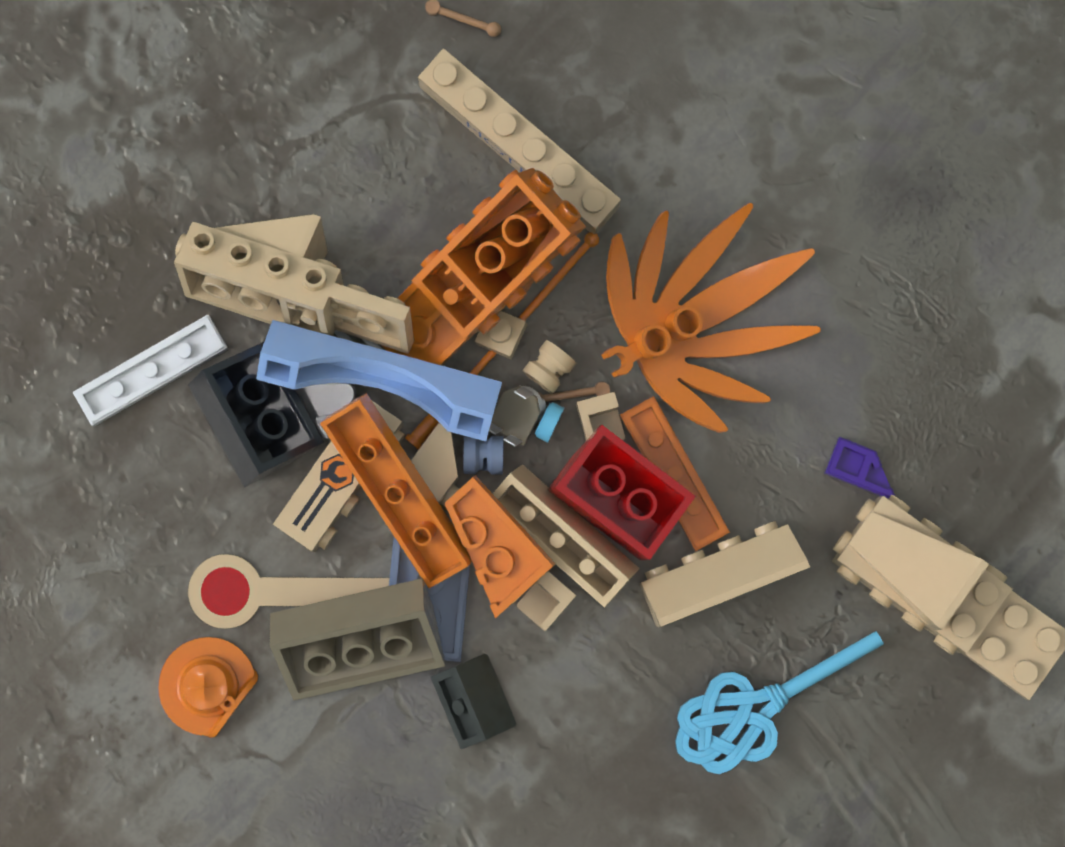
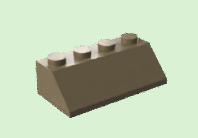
[270,578,445,701]

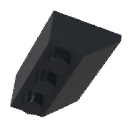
[188,341,324,487]

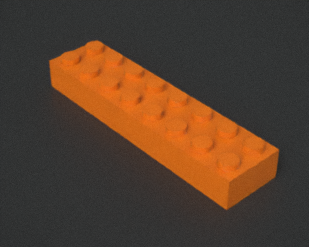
[320,393,472,588]

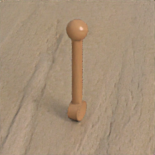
[425,0,502,37]
[538,381,610,402]

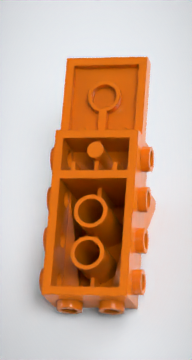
[381,168,586,366]

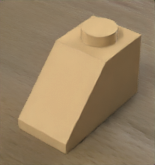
[411,423,460,507]

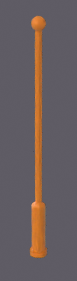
[405,232,600,450]

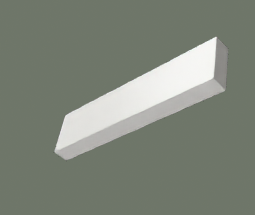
[73,315,229,427]

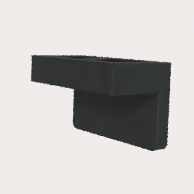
[431,654,516,750]

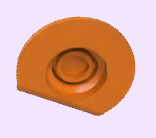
[158,637,258,738]

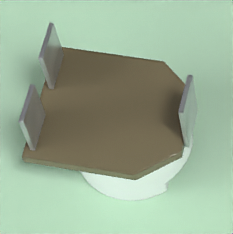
[489,385,546,447]

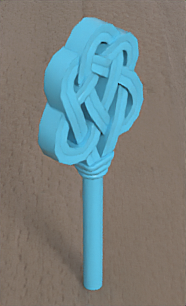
[675,631,884,774]

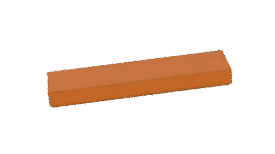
[619,396,730,552]

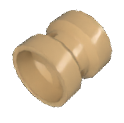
[522,340,577,395]

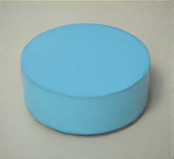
[535,402,565,443]

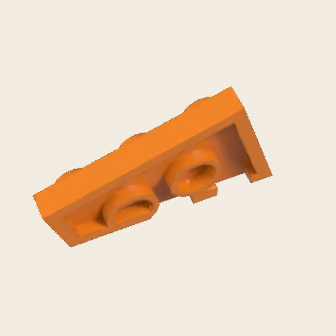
[444,475,555,619]

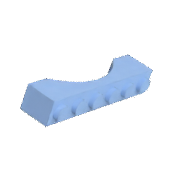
[256,320,502,441]

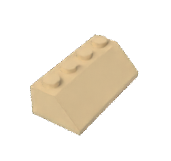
[639,521,810,627]

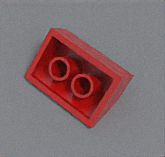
[547,425,696,560]

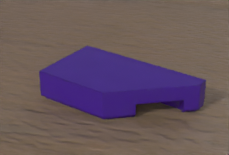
[824,437,895,499]

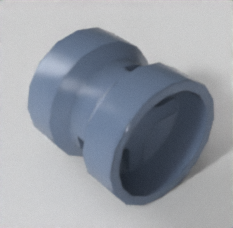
[463,436,504,475]

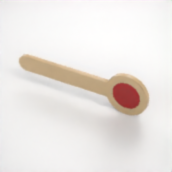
[188,554,390,629]

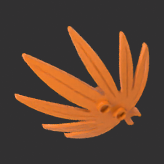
[601,203,821,433]

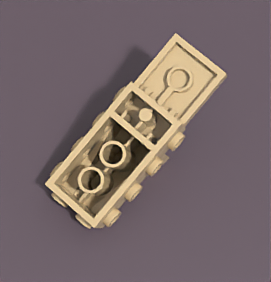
[174,214,414,354]
[832,495,1065,700]

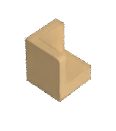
[576,392,625,441]
[517,571,576,631]

